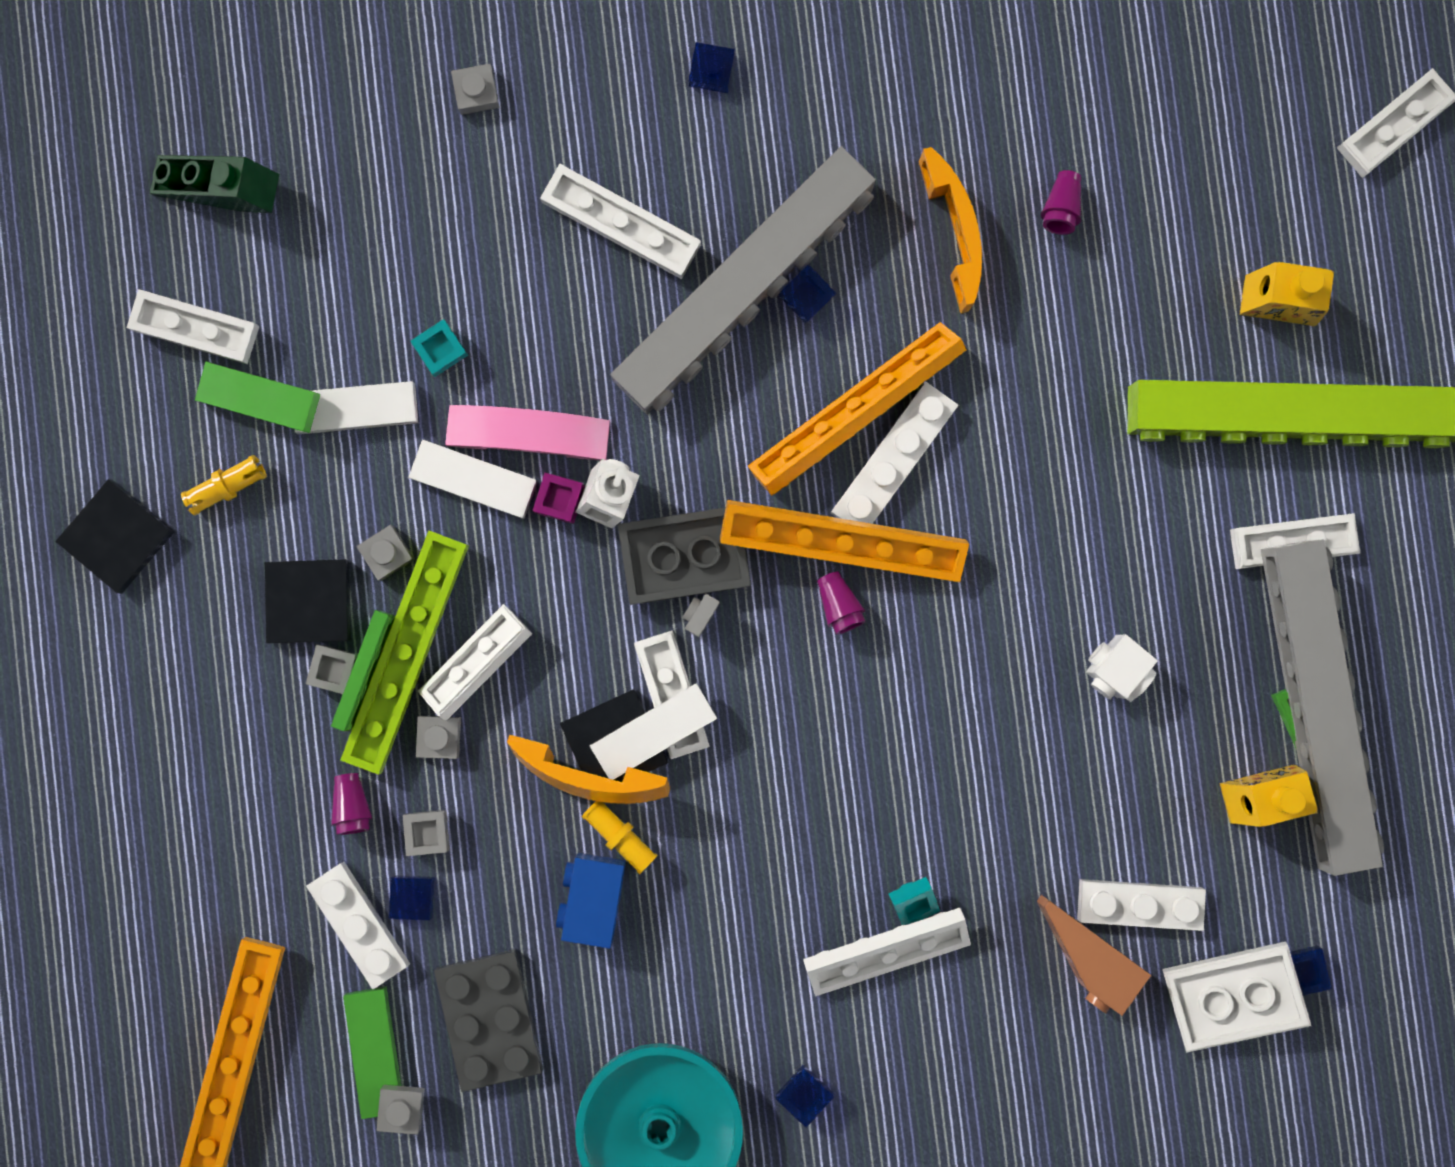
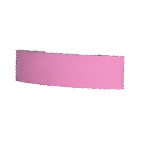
[445,405,610,461]

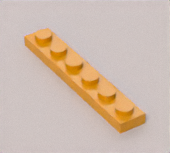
[748,322,966,496]
[720,500,969,582]
[180,937,285,1167]

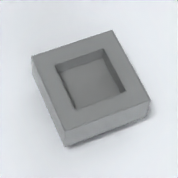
[451,64,500,115]
[356,524,415,581]
[682,594,720,637]
[306,645,357,694]
[416,716,461,759]
[403,810,450,856]
[376,1085,425,1135]

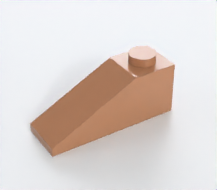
[1037,895,1151,1016]

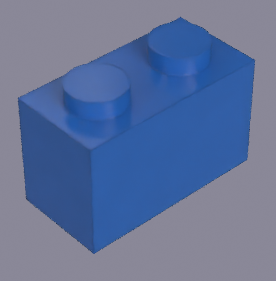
[556,853,626,949]

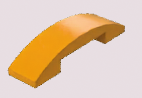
[919,147,982,314]
[507,734,670,804]

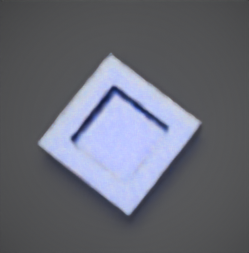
[688,42,735,93]
[778,264,837,324]
[389,875,435,920]
[1290,946,1332,996]
[775,1065,834,1128]

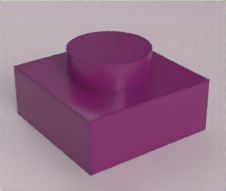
[533,472,585,524]

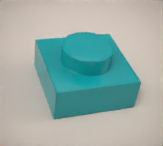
[410,319,468,377]
[888,877,940,925]

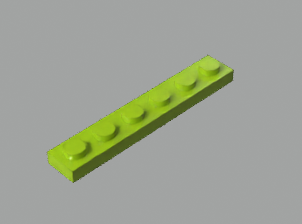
[340,530,469,775]

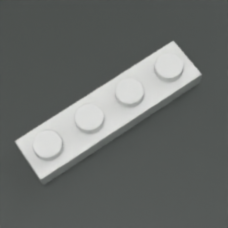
[540,164,701,279]
[831,382,958,524]
[803,908,971,997]

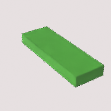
[195,362,321,433]
[331,610,396,731]
[343,986,402,1119]

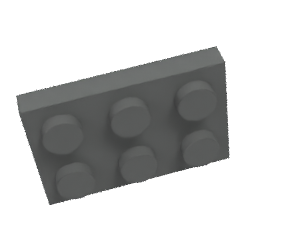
[618,507,751,605]
[434,949,543,1092]

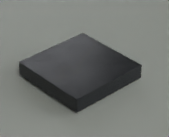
[55,479,174,594]
[264,559,351,644]
[560,689,668,782]

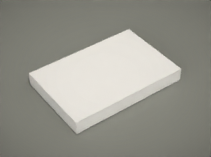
[1163,941,1311,1053]

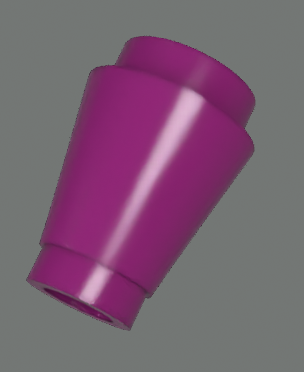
[1041,170,1082,235]
[817,571,866,635]
[331,773,373,835]

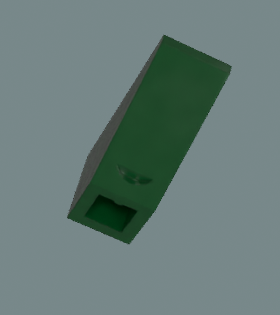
[150,155,280,213]

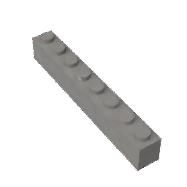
[610,146,876,415]
[1261,539,1384,876]

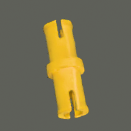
[181,455,267,515]
[581,801,658,875]

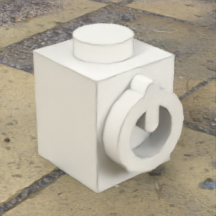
[575,459,640,528]
[1086,634,1158,702]

